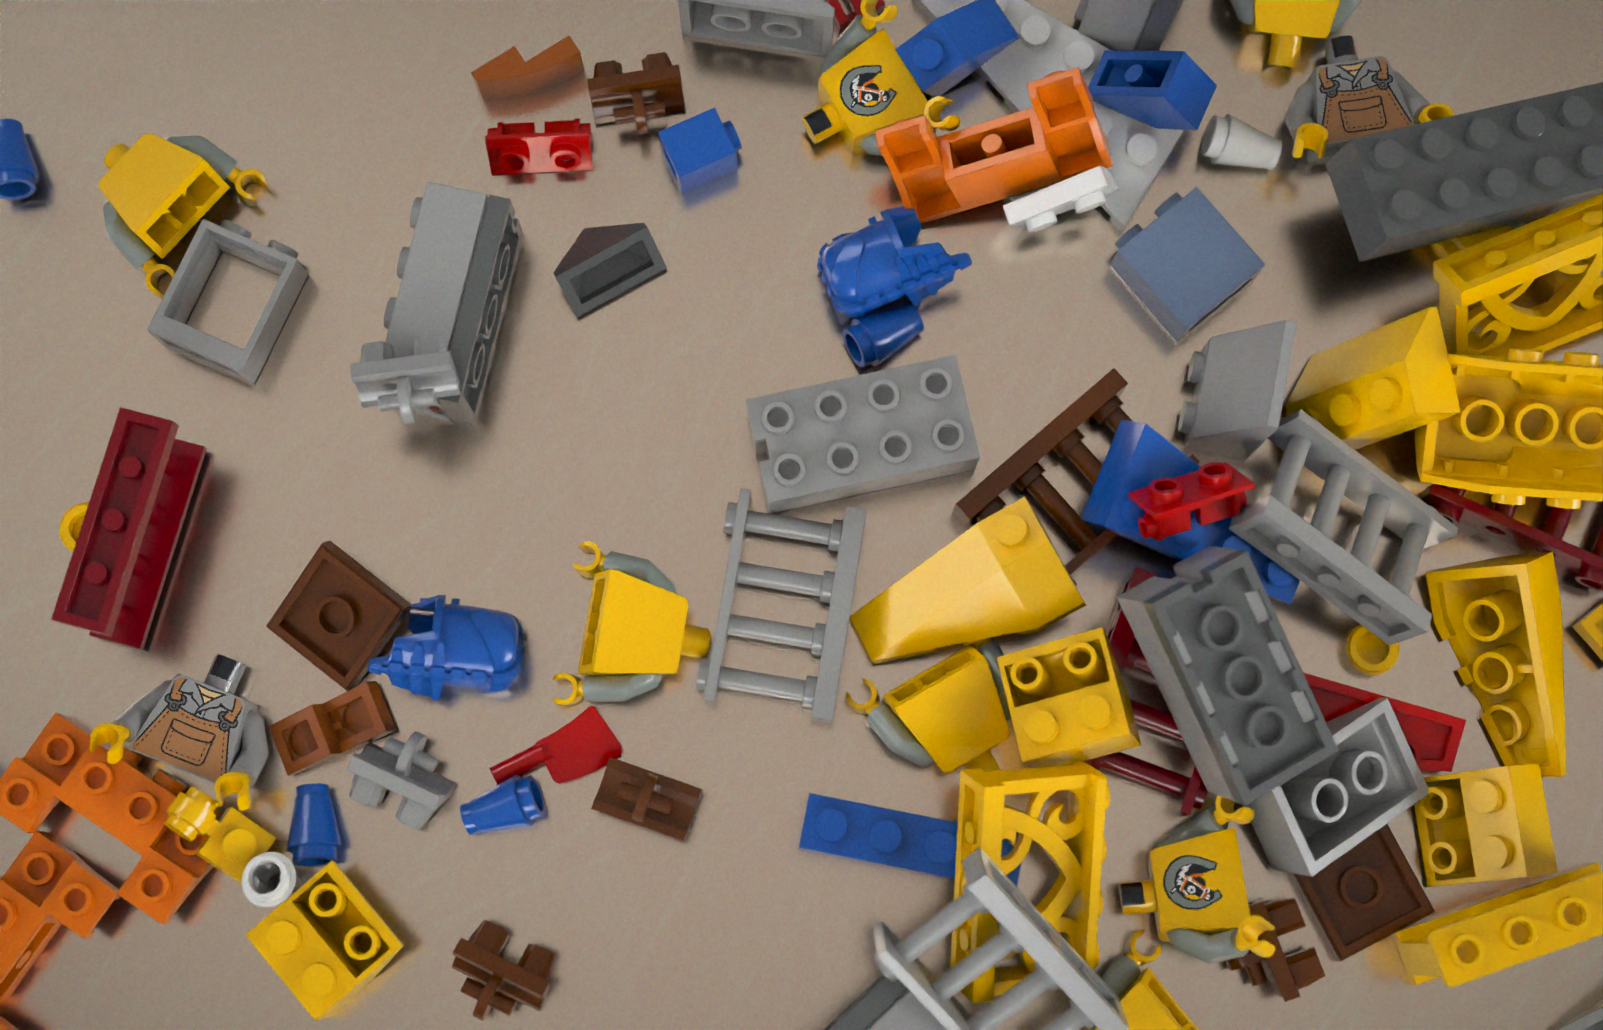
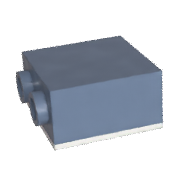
[1109,187,1266,344]

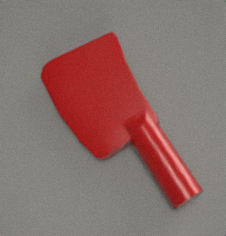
[490,706,622,785]

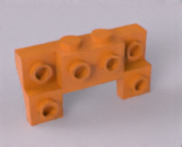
[875,67,1113,224]
[0,713,219,924]
[0,831,121,1030]

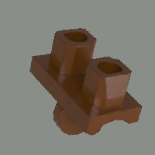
[587,52,686,135]
[591,757,703,842]
[1225,898,1325,1002]
[452,920,554,1021]

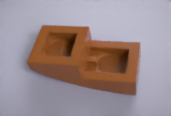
[471,36,585,100]
[268,681,396,776]

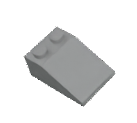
[678,0,835,57]
[1178,320,1297,462]
[1243,698,1430,877]

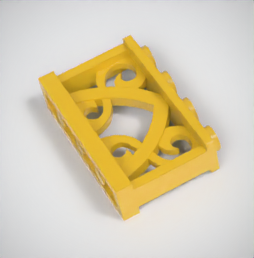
[1433,193,1603,357]
[950,761,1110,1003]
[1392,862,1603,987]

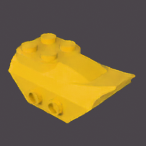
[1415,348,1603,509]

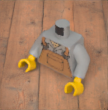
[1285,35,1454,163]
[90,653,269,811]

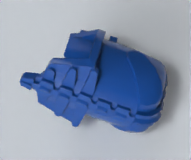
[817,205,972,318]
[368,595,524,701]

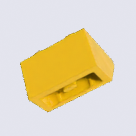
[997,627,1141,768]
[1414,764,1558,887]
[245,861,404,1021]

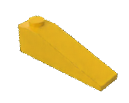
[850,497,1086,664]
[1425,552,1566,777]

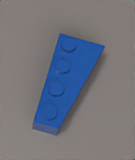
[1081,419,1300,604]

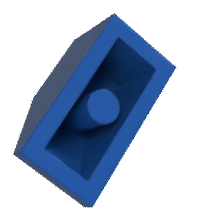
[895,0,1020,97]
[1088,50,1217,130]

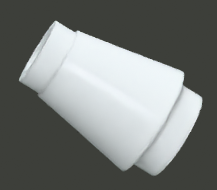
[1201,114,1282,170]
[241,852,302,907]

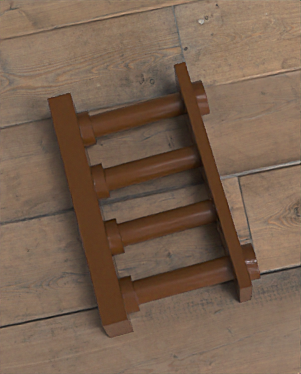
[952,368,1200,585]

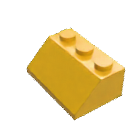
[1286,307,1461,450]

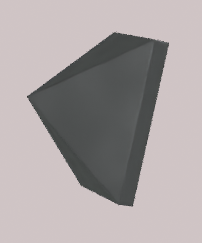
[553,223,667,317]

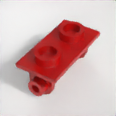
[485,118,593,175]
[1128,462,1255,541]

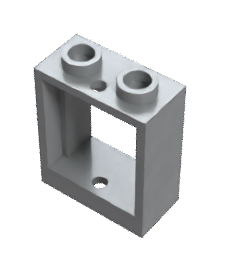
[147,219,308,384]

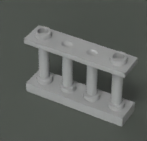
[1229,409,1459,645]
[696,488,867,725]
[874,847,1129,1030]

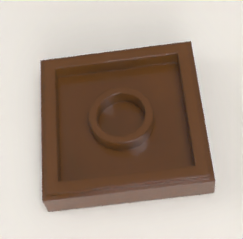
[266,541,412,691]
[1288,824,1435,962]

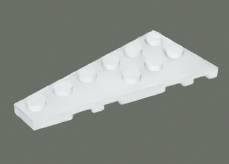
[912,0,1184,233]

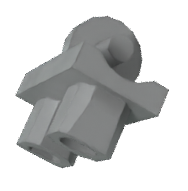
[350,334,460,424]
[346,731,456,829]

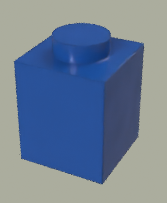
[658,107,742,194]

